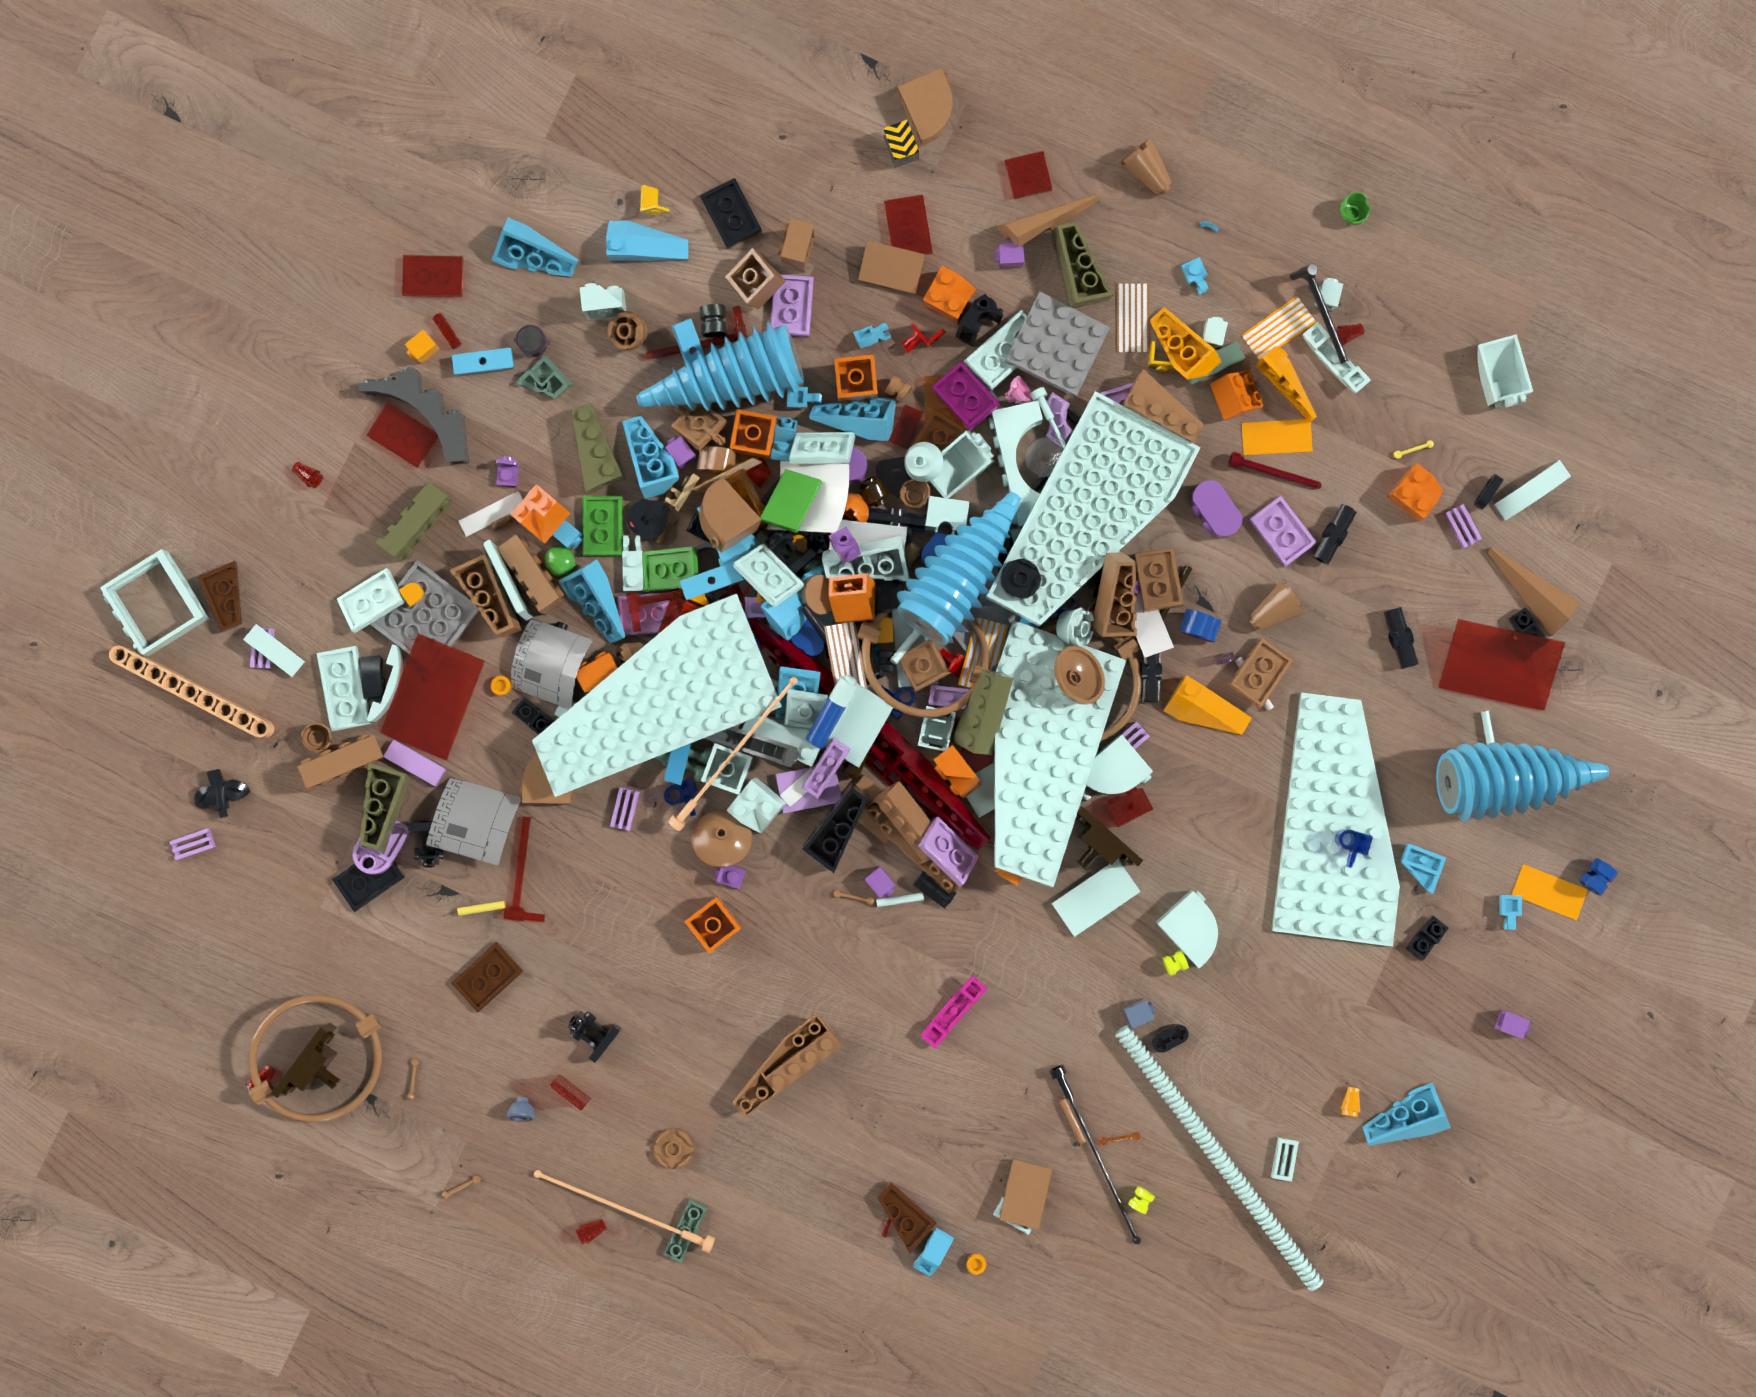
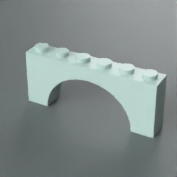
[988,401,1043,528]

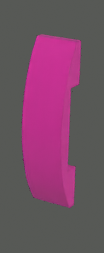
[920,975,988,1049]

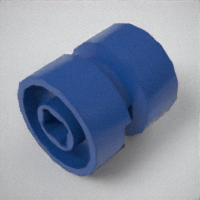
[1579,858,1618,896]

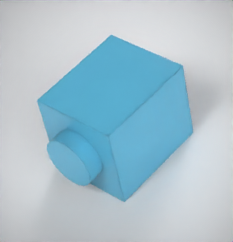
[553,520,583,550]

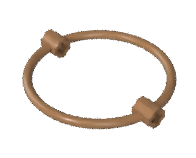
[857,610,990,717]
[1041,621,1141,741]
[248,995,382,1123]

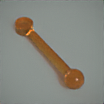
[1099,1132,1141,1145]

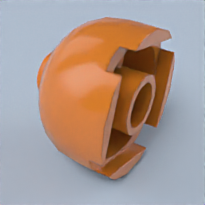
[842,493,869,522]

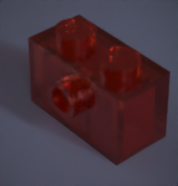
[1105,786,1153,828]

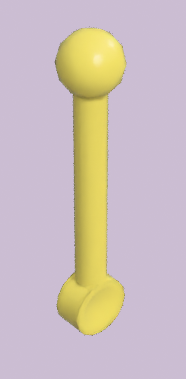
[1393,440,1434,459]

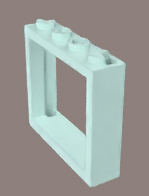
[100,549,209,656]

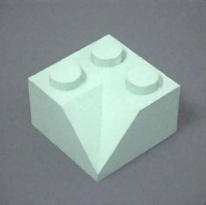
[580,283,626,320]
[701,743,754,795]
[726,778,786,834]

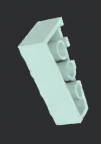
[822,536,910,581]

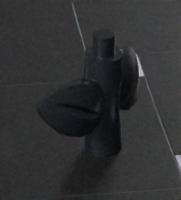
[194,769,250,818]

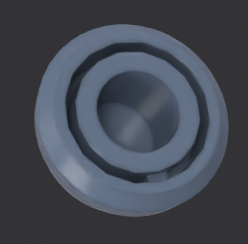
[507,1097,535,1122]

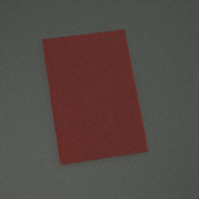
[1438,619,1565,711]
[380,633,485,760]

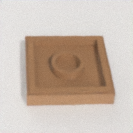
[899,639,951,692]

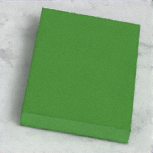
[760,469,822,533]
[582,496,623,556]
[642,546,698,592]

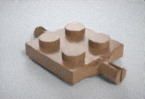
[671,404,727,450]

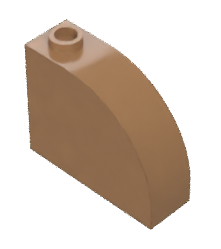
[898,68,953,147]
[699,477,761,553]
[519,753,574,804]

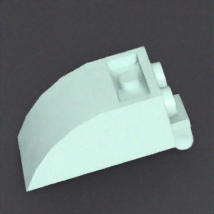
[1478,334,1533,408]
[930,431,995,499]

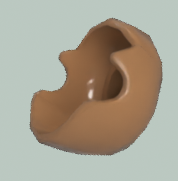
[900,479,930,509]
[301,722,332,753]

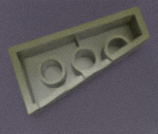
[1052,222,1113,308]
[571,402,625,494]
[375,482,452,561]
[950,670,1013,755]
[359,763,411,854]

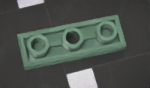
[1188,341,1246,385]
[663,1198,708,1263]

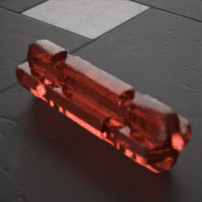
[432,313,462,350]

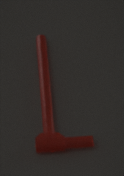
[646,306,748,360]
[626,585,729,633]
[504,816,545,922]

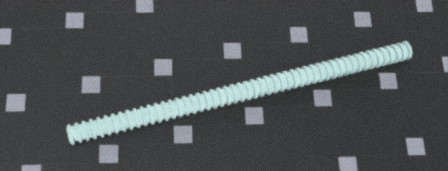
[1115,1025,1324,1291]

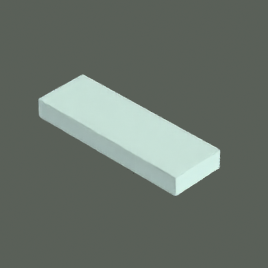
[243,624,305,677]

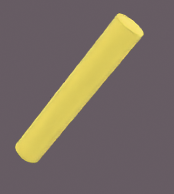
[457,901,506,916]

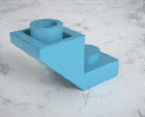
[771,417,798,462]
[913,1228,954,1277]

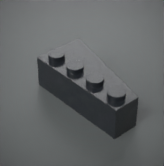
[802,782,868,873]

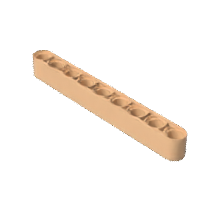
[109,646,274,738]

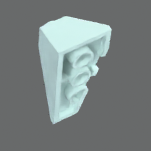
[742,715,821,767]

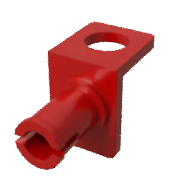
[901,322,946,354]
[940,648,965,679]

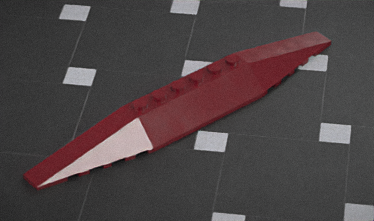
[749,618,991,850]

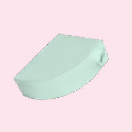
[1086,734,1153,794]
[1155,890,1218,968]

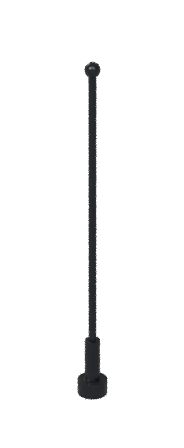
[1049,1065,1141,1244]

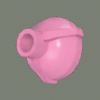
[1005,376,1033,404]

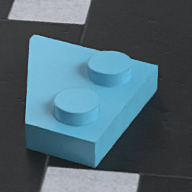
[1400,843,1446,894]

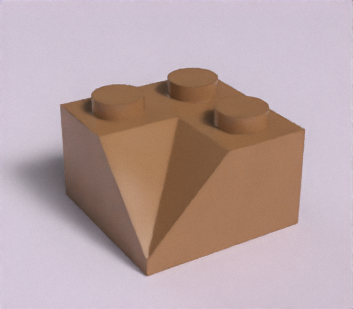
[778,218,816,272]
[725,248,786,310]

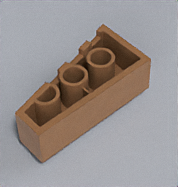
[1122,369,1204,443]
[497,534,565,615]
[1091,552,1137,637]
[450,554,522,638]
[297,734,384,793]

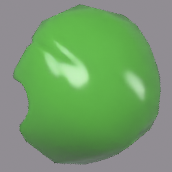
[1340,192,1371,225]
[545,545,576,578]

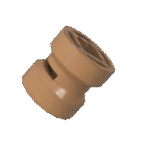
[885,375,912,403]

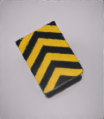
[884,120,919,168]

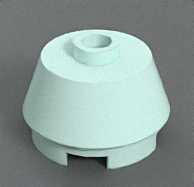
[904,442,943,482]
[1056,608,1094,647]

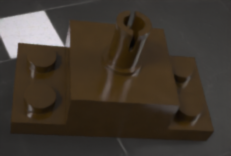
[1075,806,1144,870]
[271,1023,341,1098]

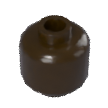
[859,476,888,507]

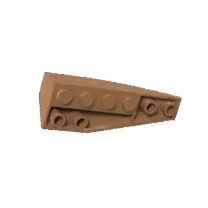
[864,781,963,894]
[732,1013,842,1118]

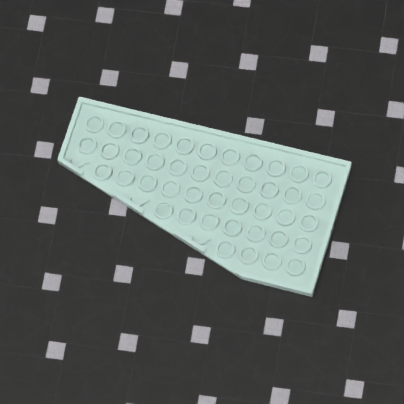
[986,391,1201,626]
[532,594,782,797]
[994,620,1126,888]
[1272,693,1400,946]

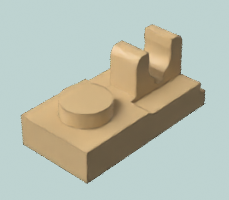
[665,473,700,512]

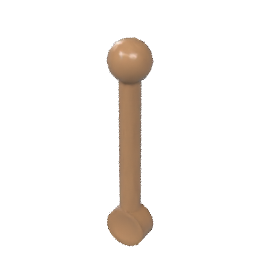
[834,890,875,905]
[407,1058,420,1101]
[442,1175,481,1199]

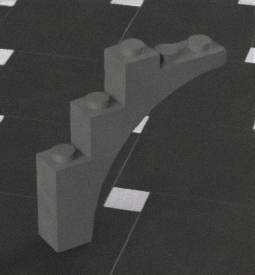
[358,367,469,465]
[704,727,799,767]

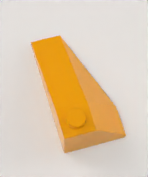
[1150,307,1222,380]
[1255,346,1317,422]
[1163,676,1252,735]

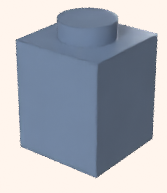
[1122,998,1156,1029]

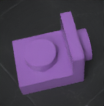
[496,456,519,487]
[714,866,746,889]

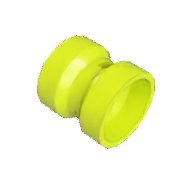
[1162,950,1189,976]
[1128,1186,1155,1214]

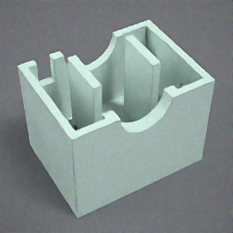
[925,496,969,535]
[917,706,956,752]

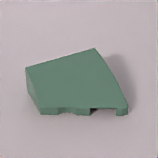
[516,355,573,399]

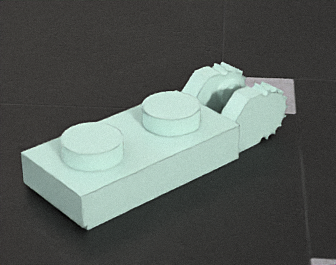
[622,535,644,592]

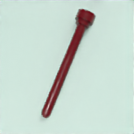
[1228,451,1322,489]

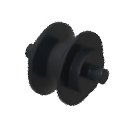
[807,533,829,555]

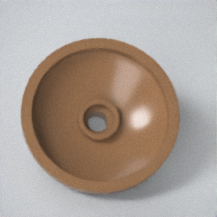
[1054,646,1105,705]
[692,810,752,868]

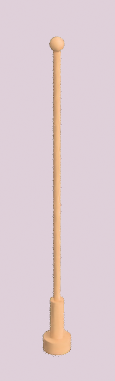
[668,677,797,831]
[534,1170,715,1253]

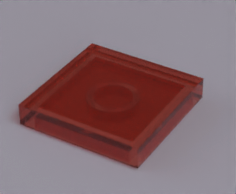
[1005,151,1052,199]
[550,1074,592,1110]

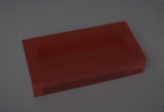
[889,404,923,449]

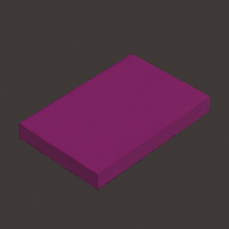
[931,361,1000,431]

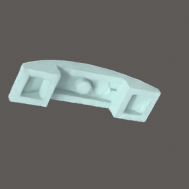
[1302,322,1371,394]
[1494,460,1571,521]
[367,644,403,722]

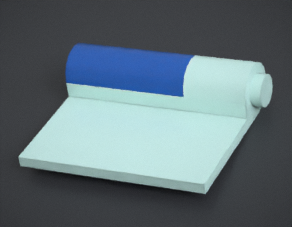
[806,675,893,767]

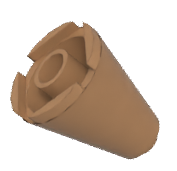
[1119,137,1172,195]
[1249,579,1308,631]

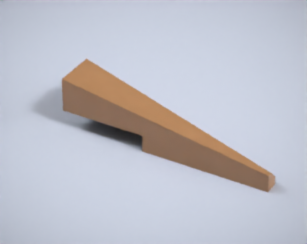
[996,194,1099,247]
[1487,547,1580,636]

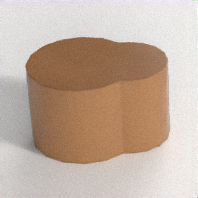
[696,446,737,474]

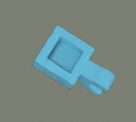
[1181,257,1209,295]
[853,323,891,349]
[787,387,822,409]
[1499,895,1522,930]

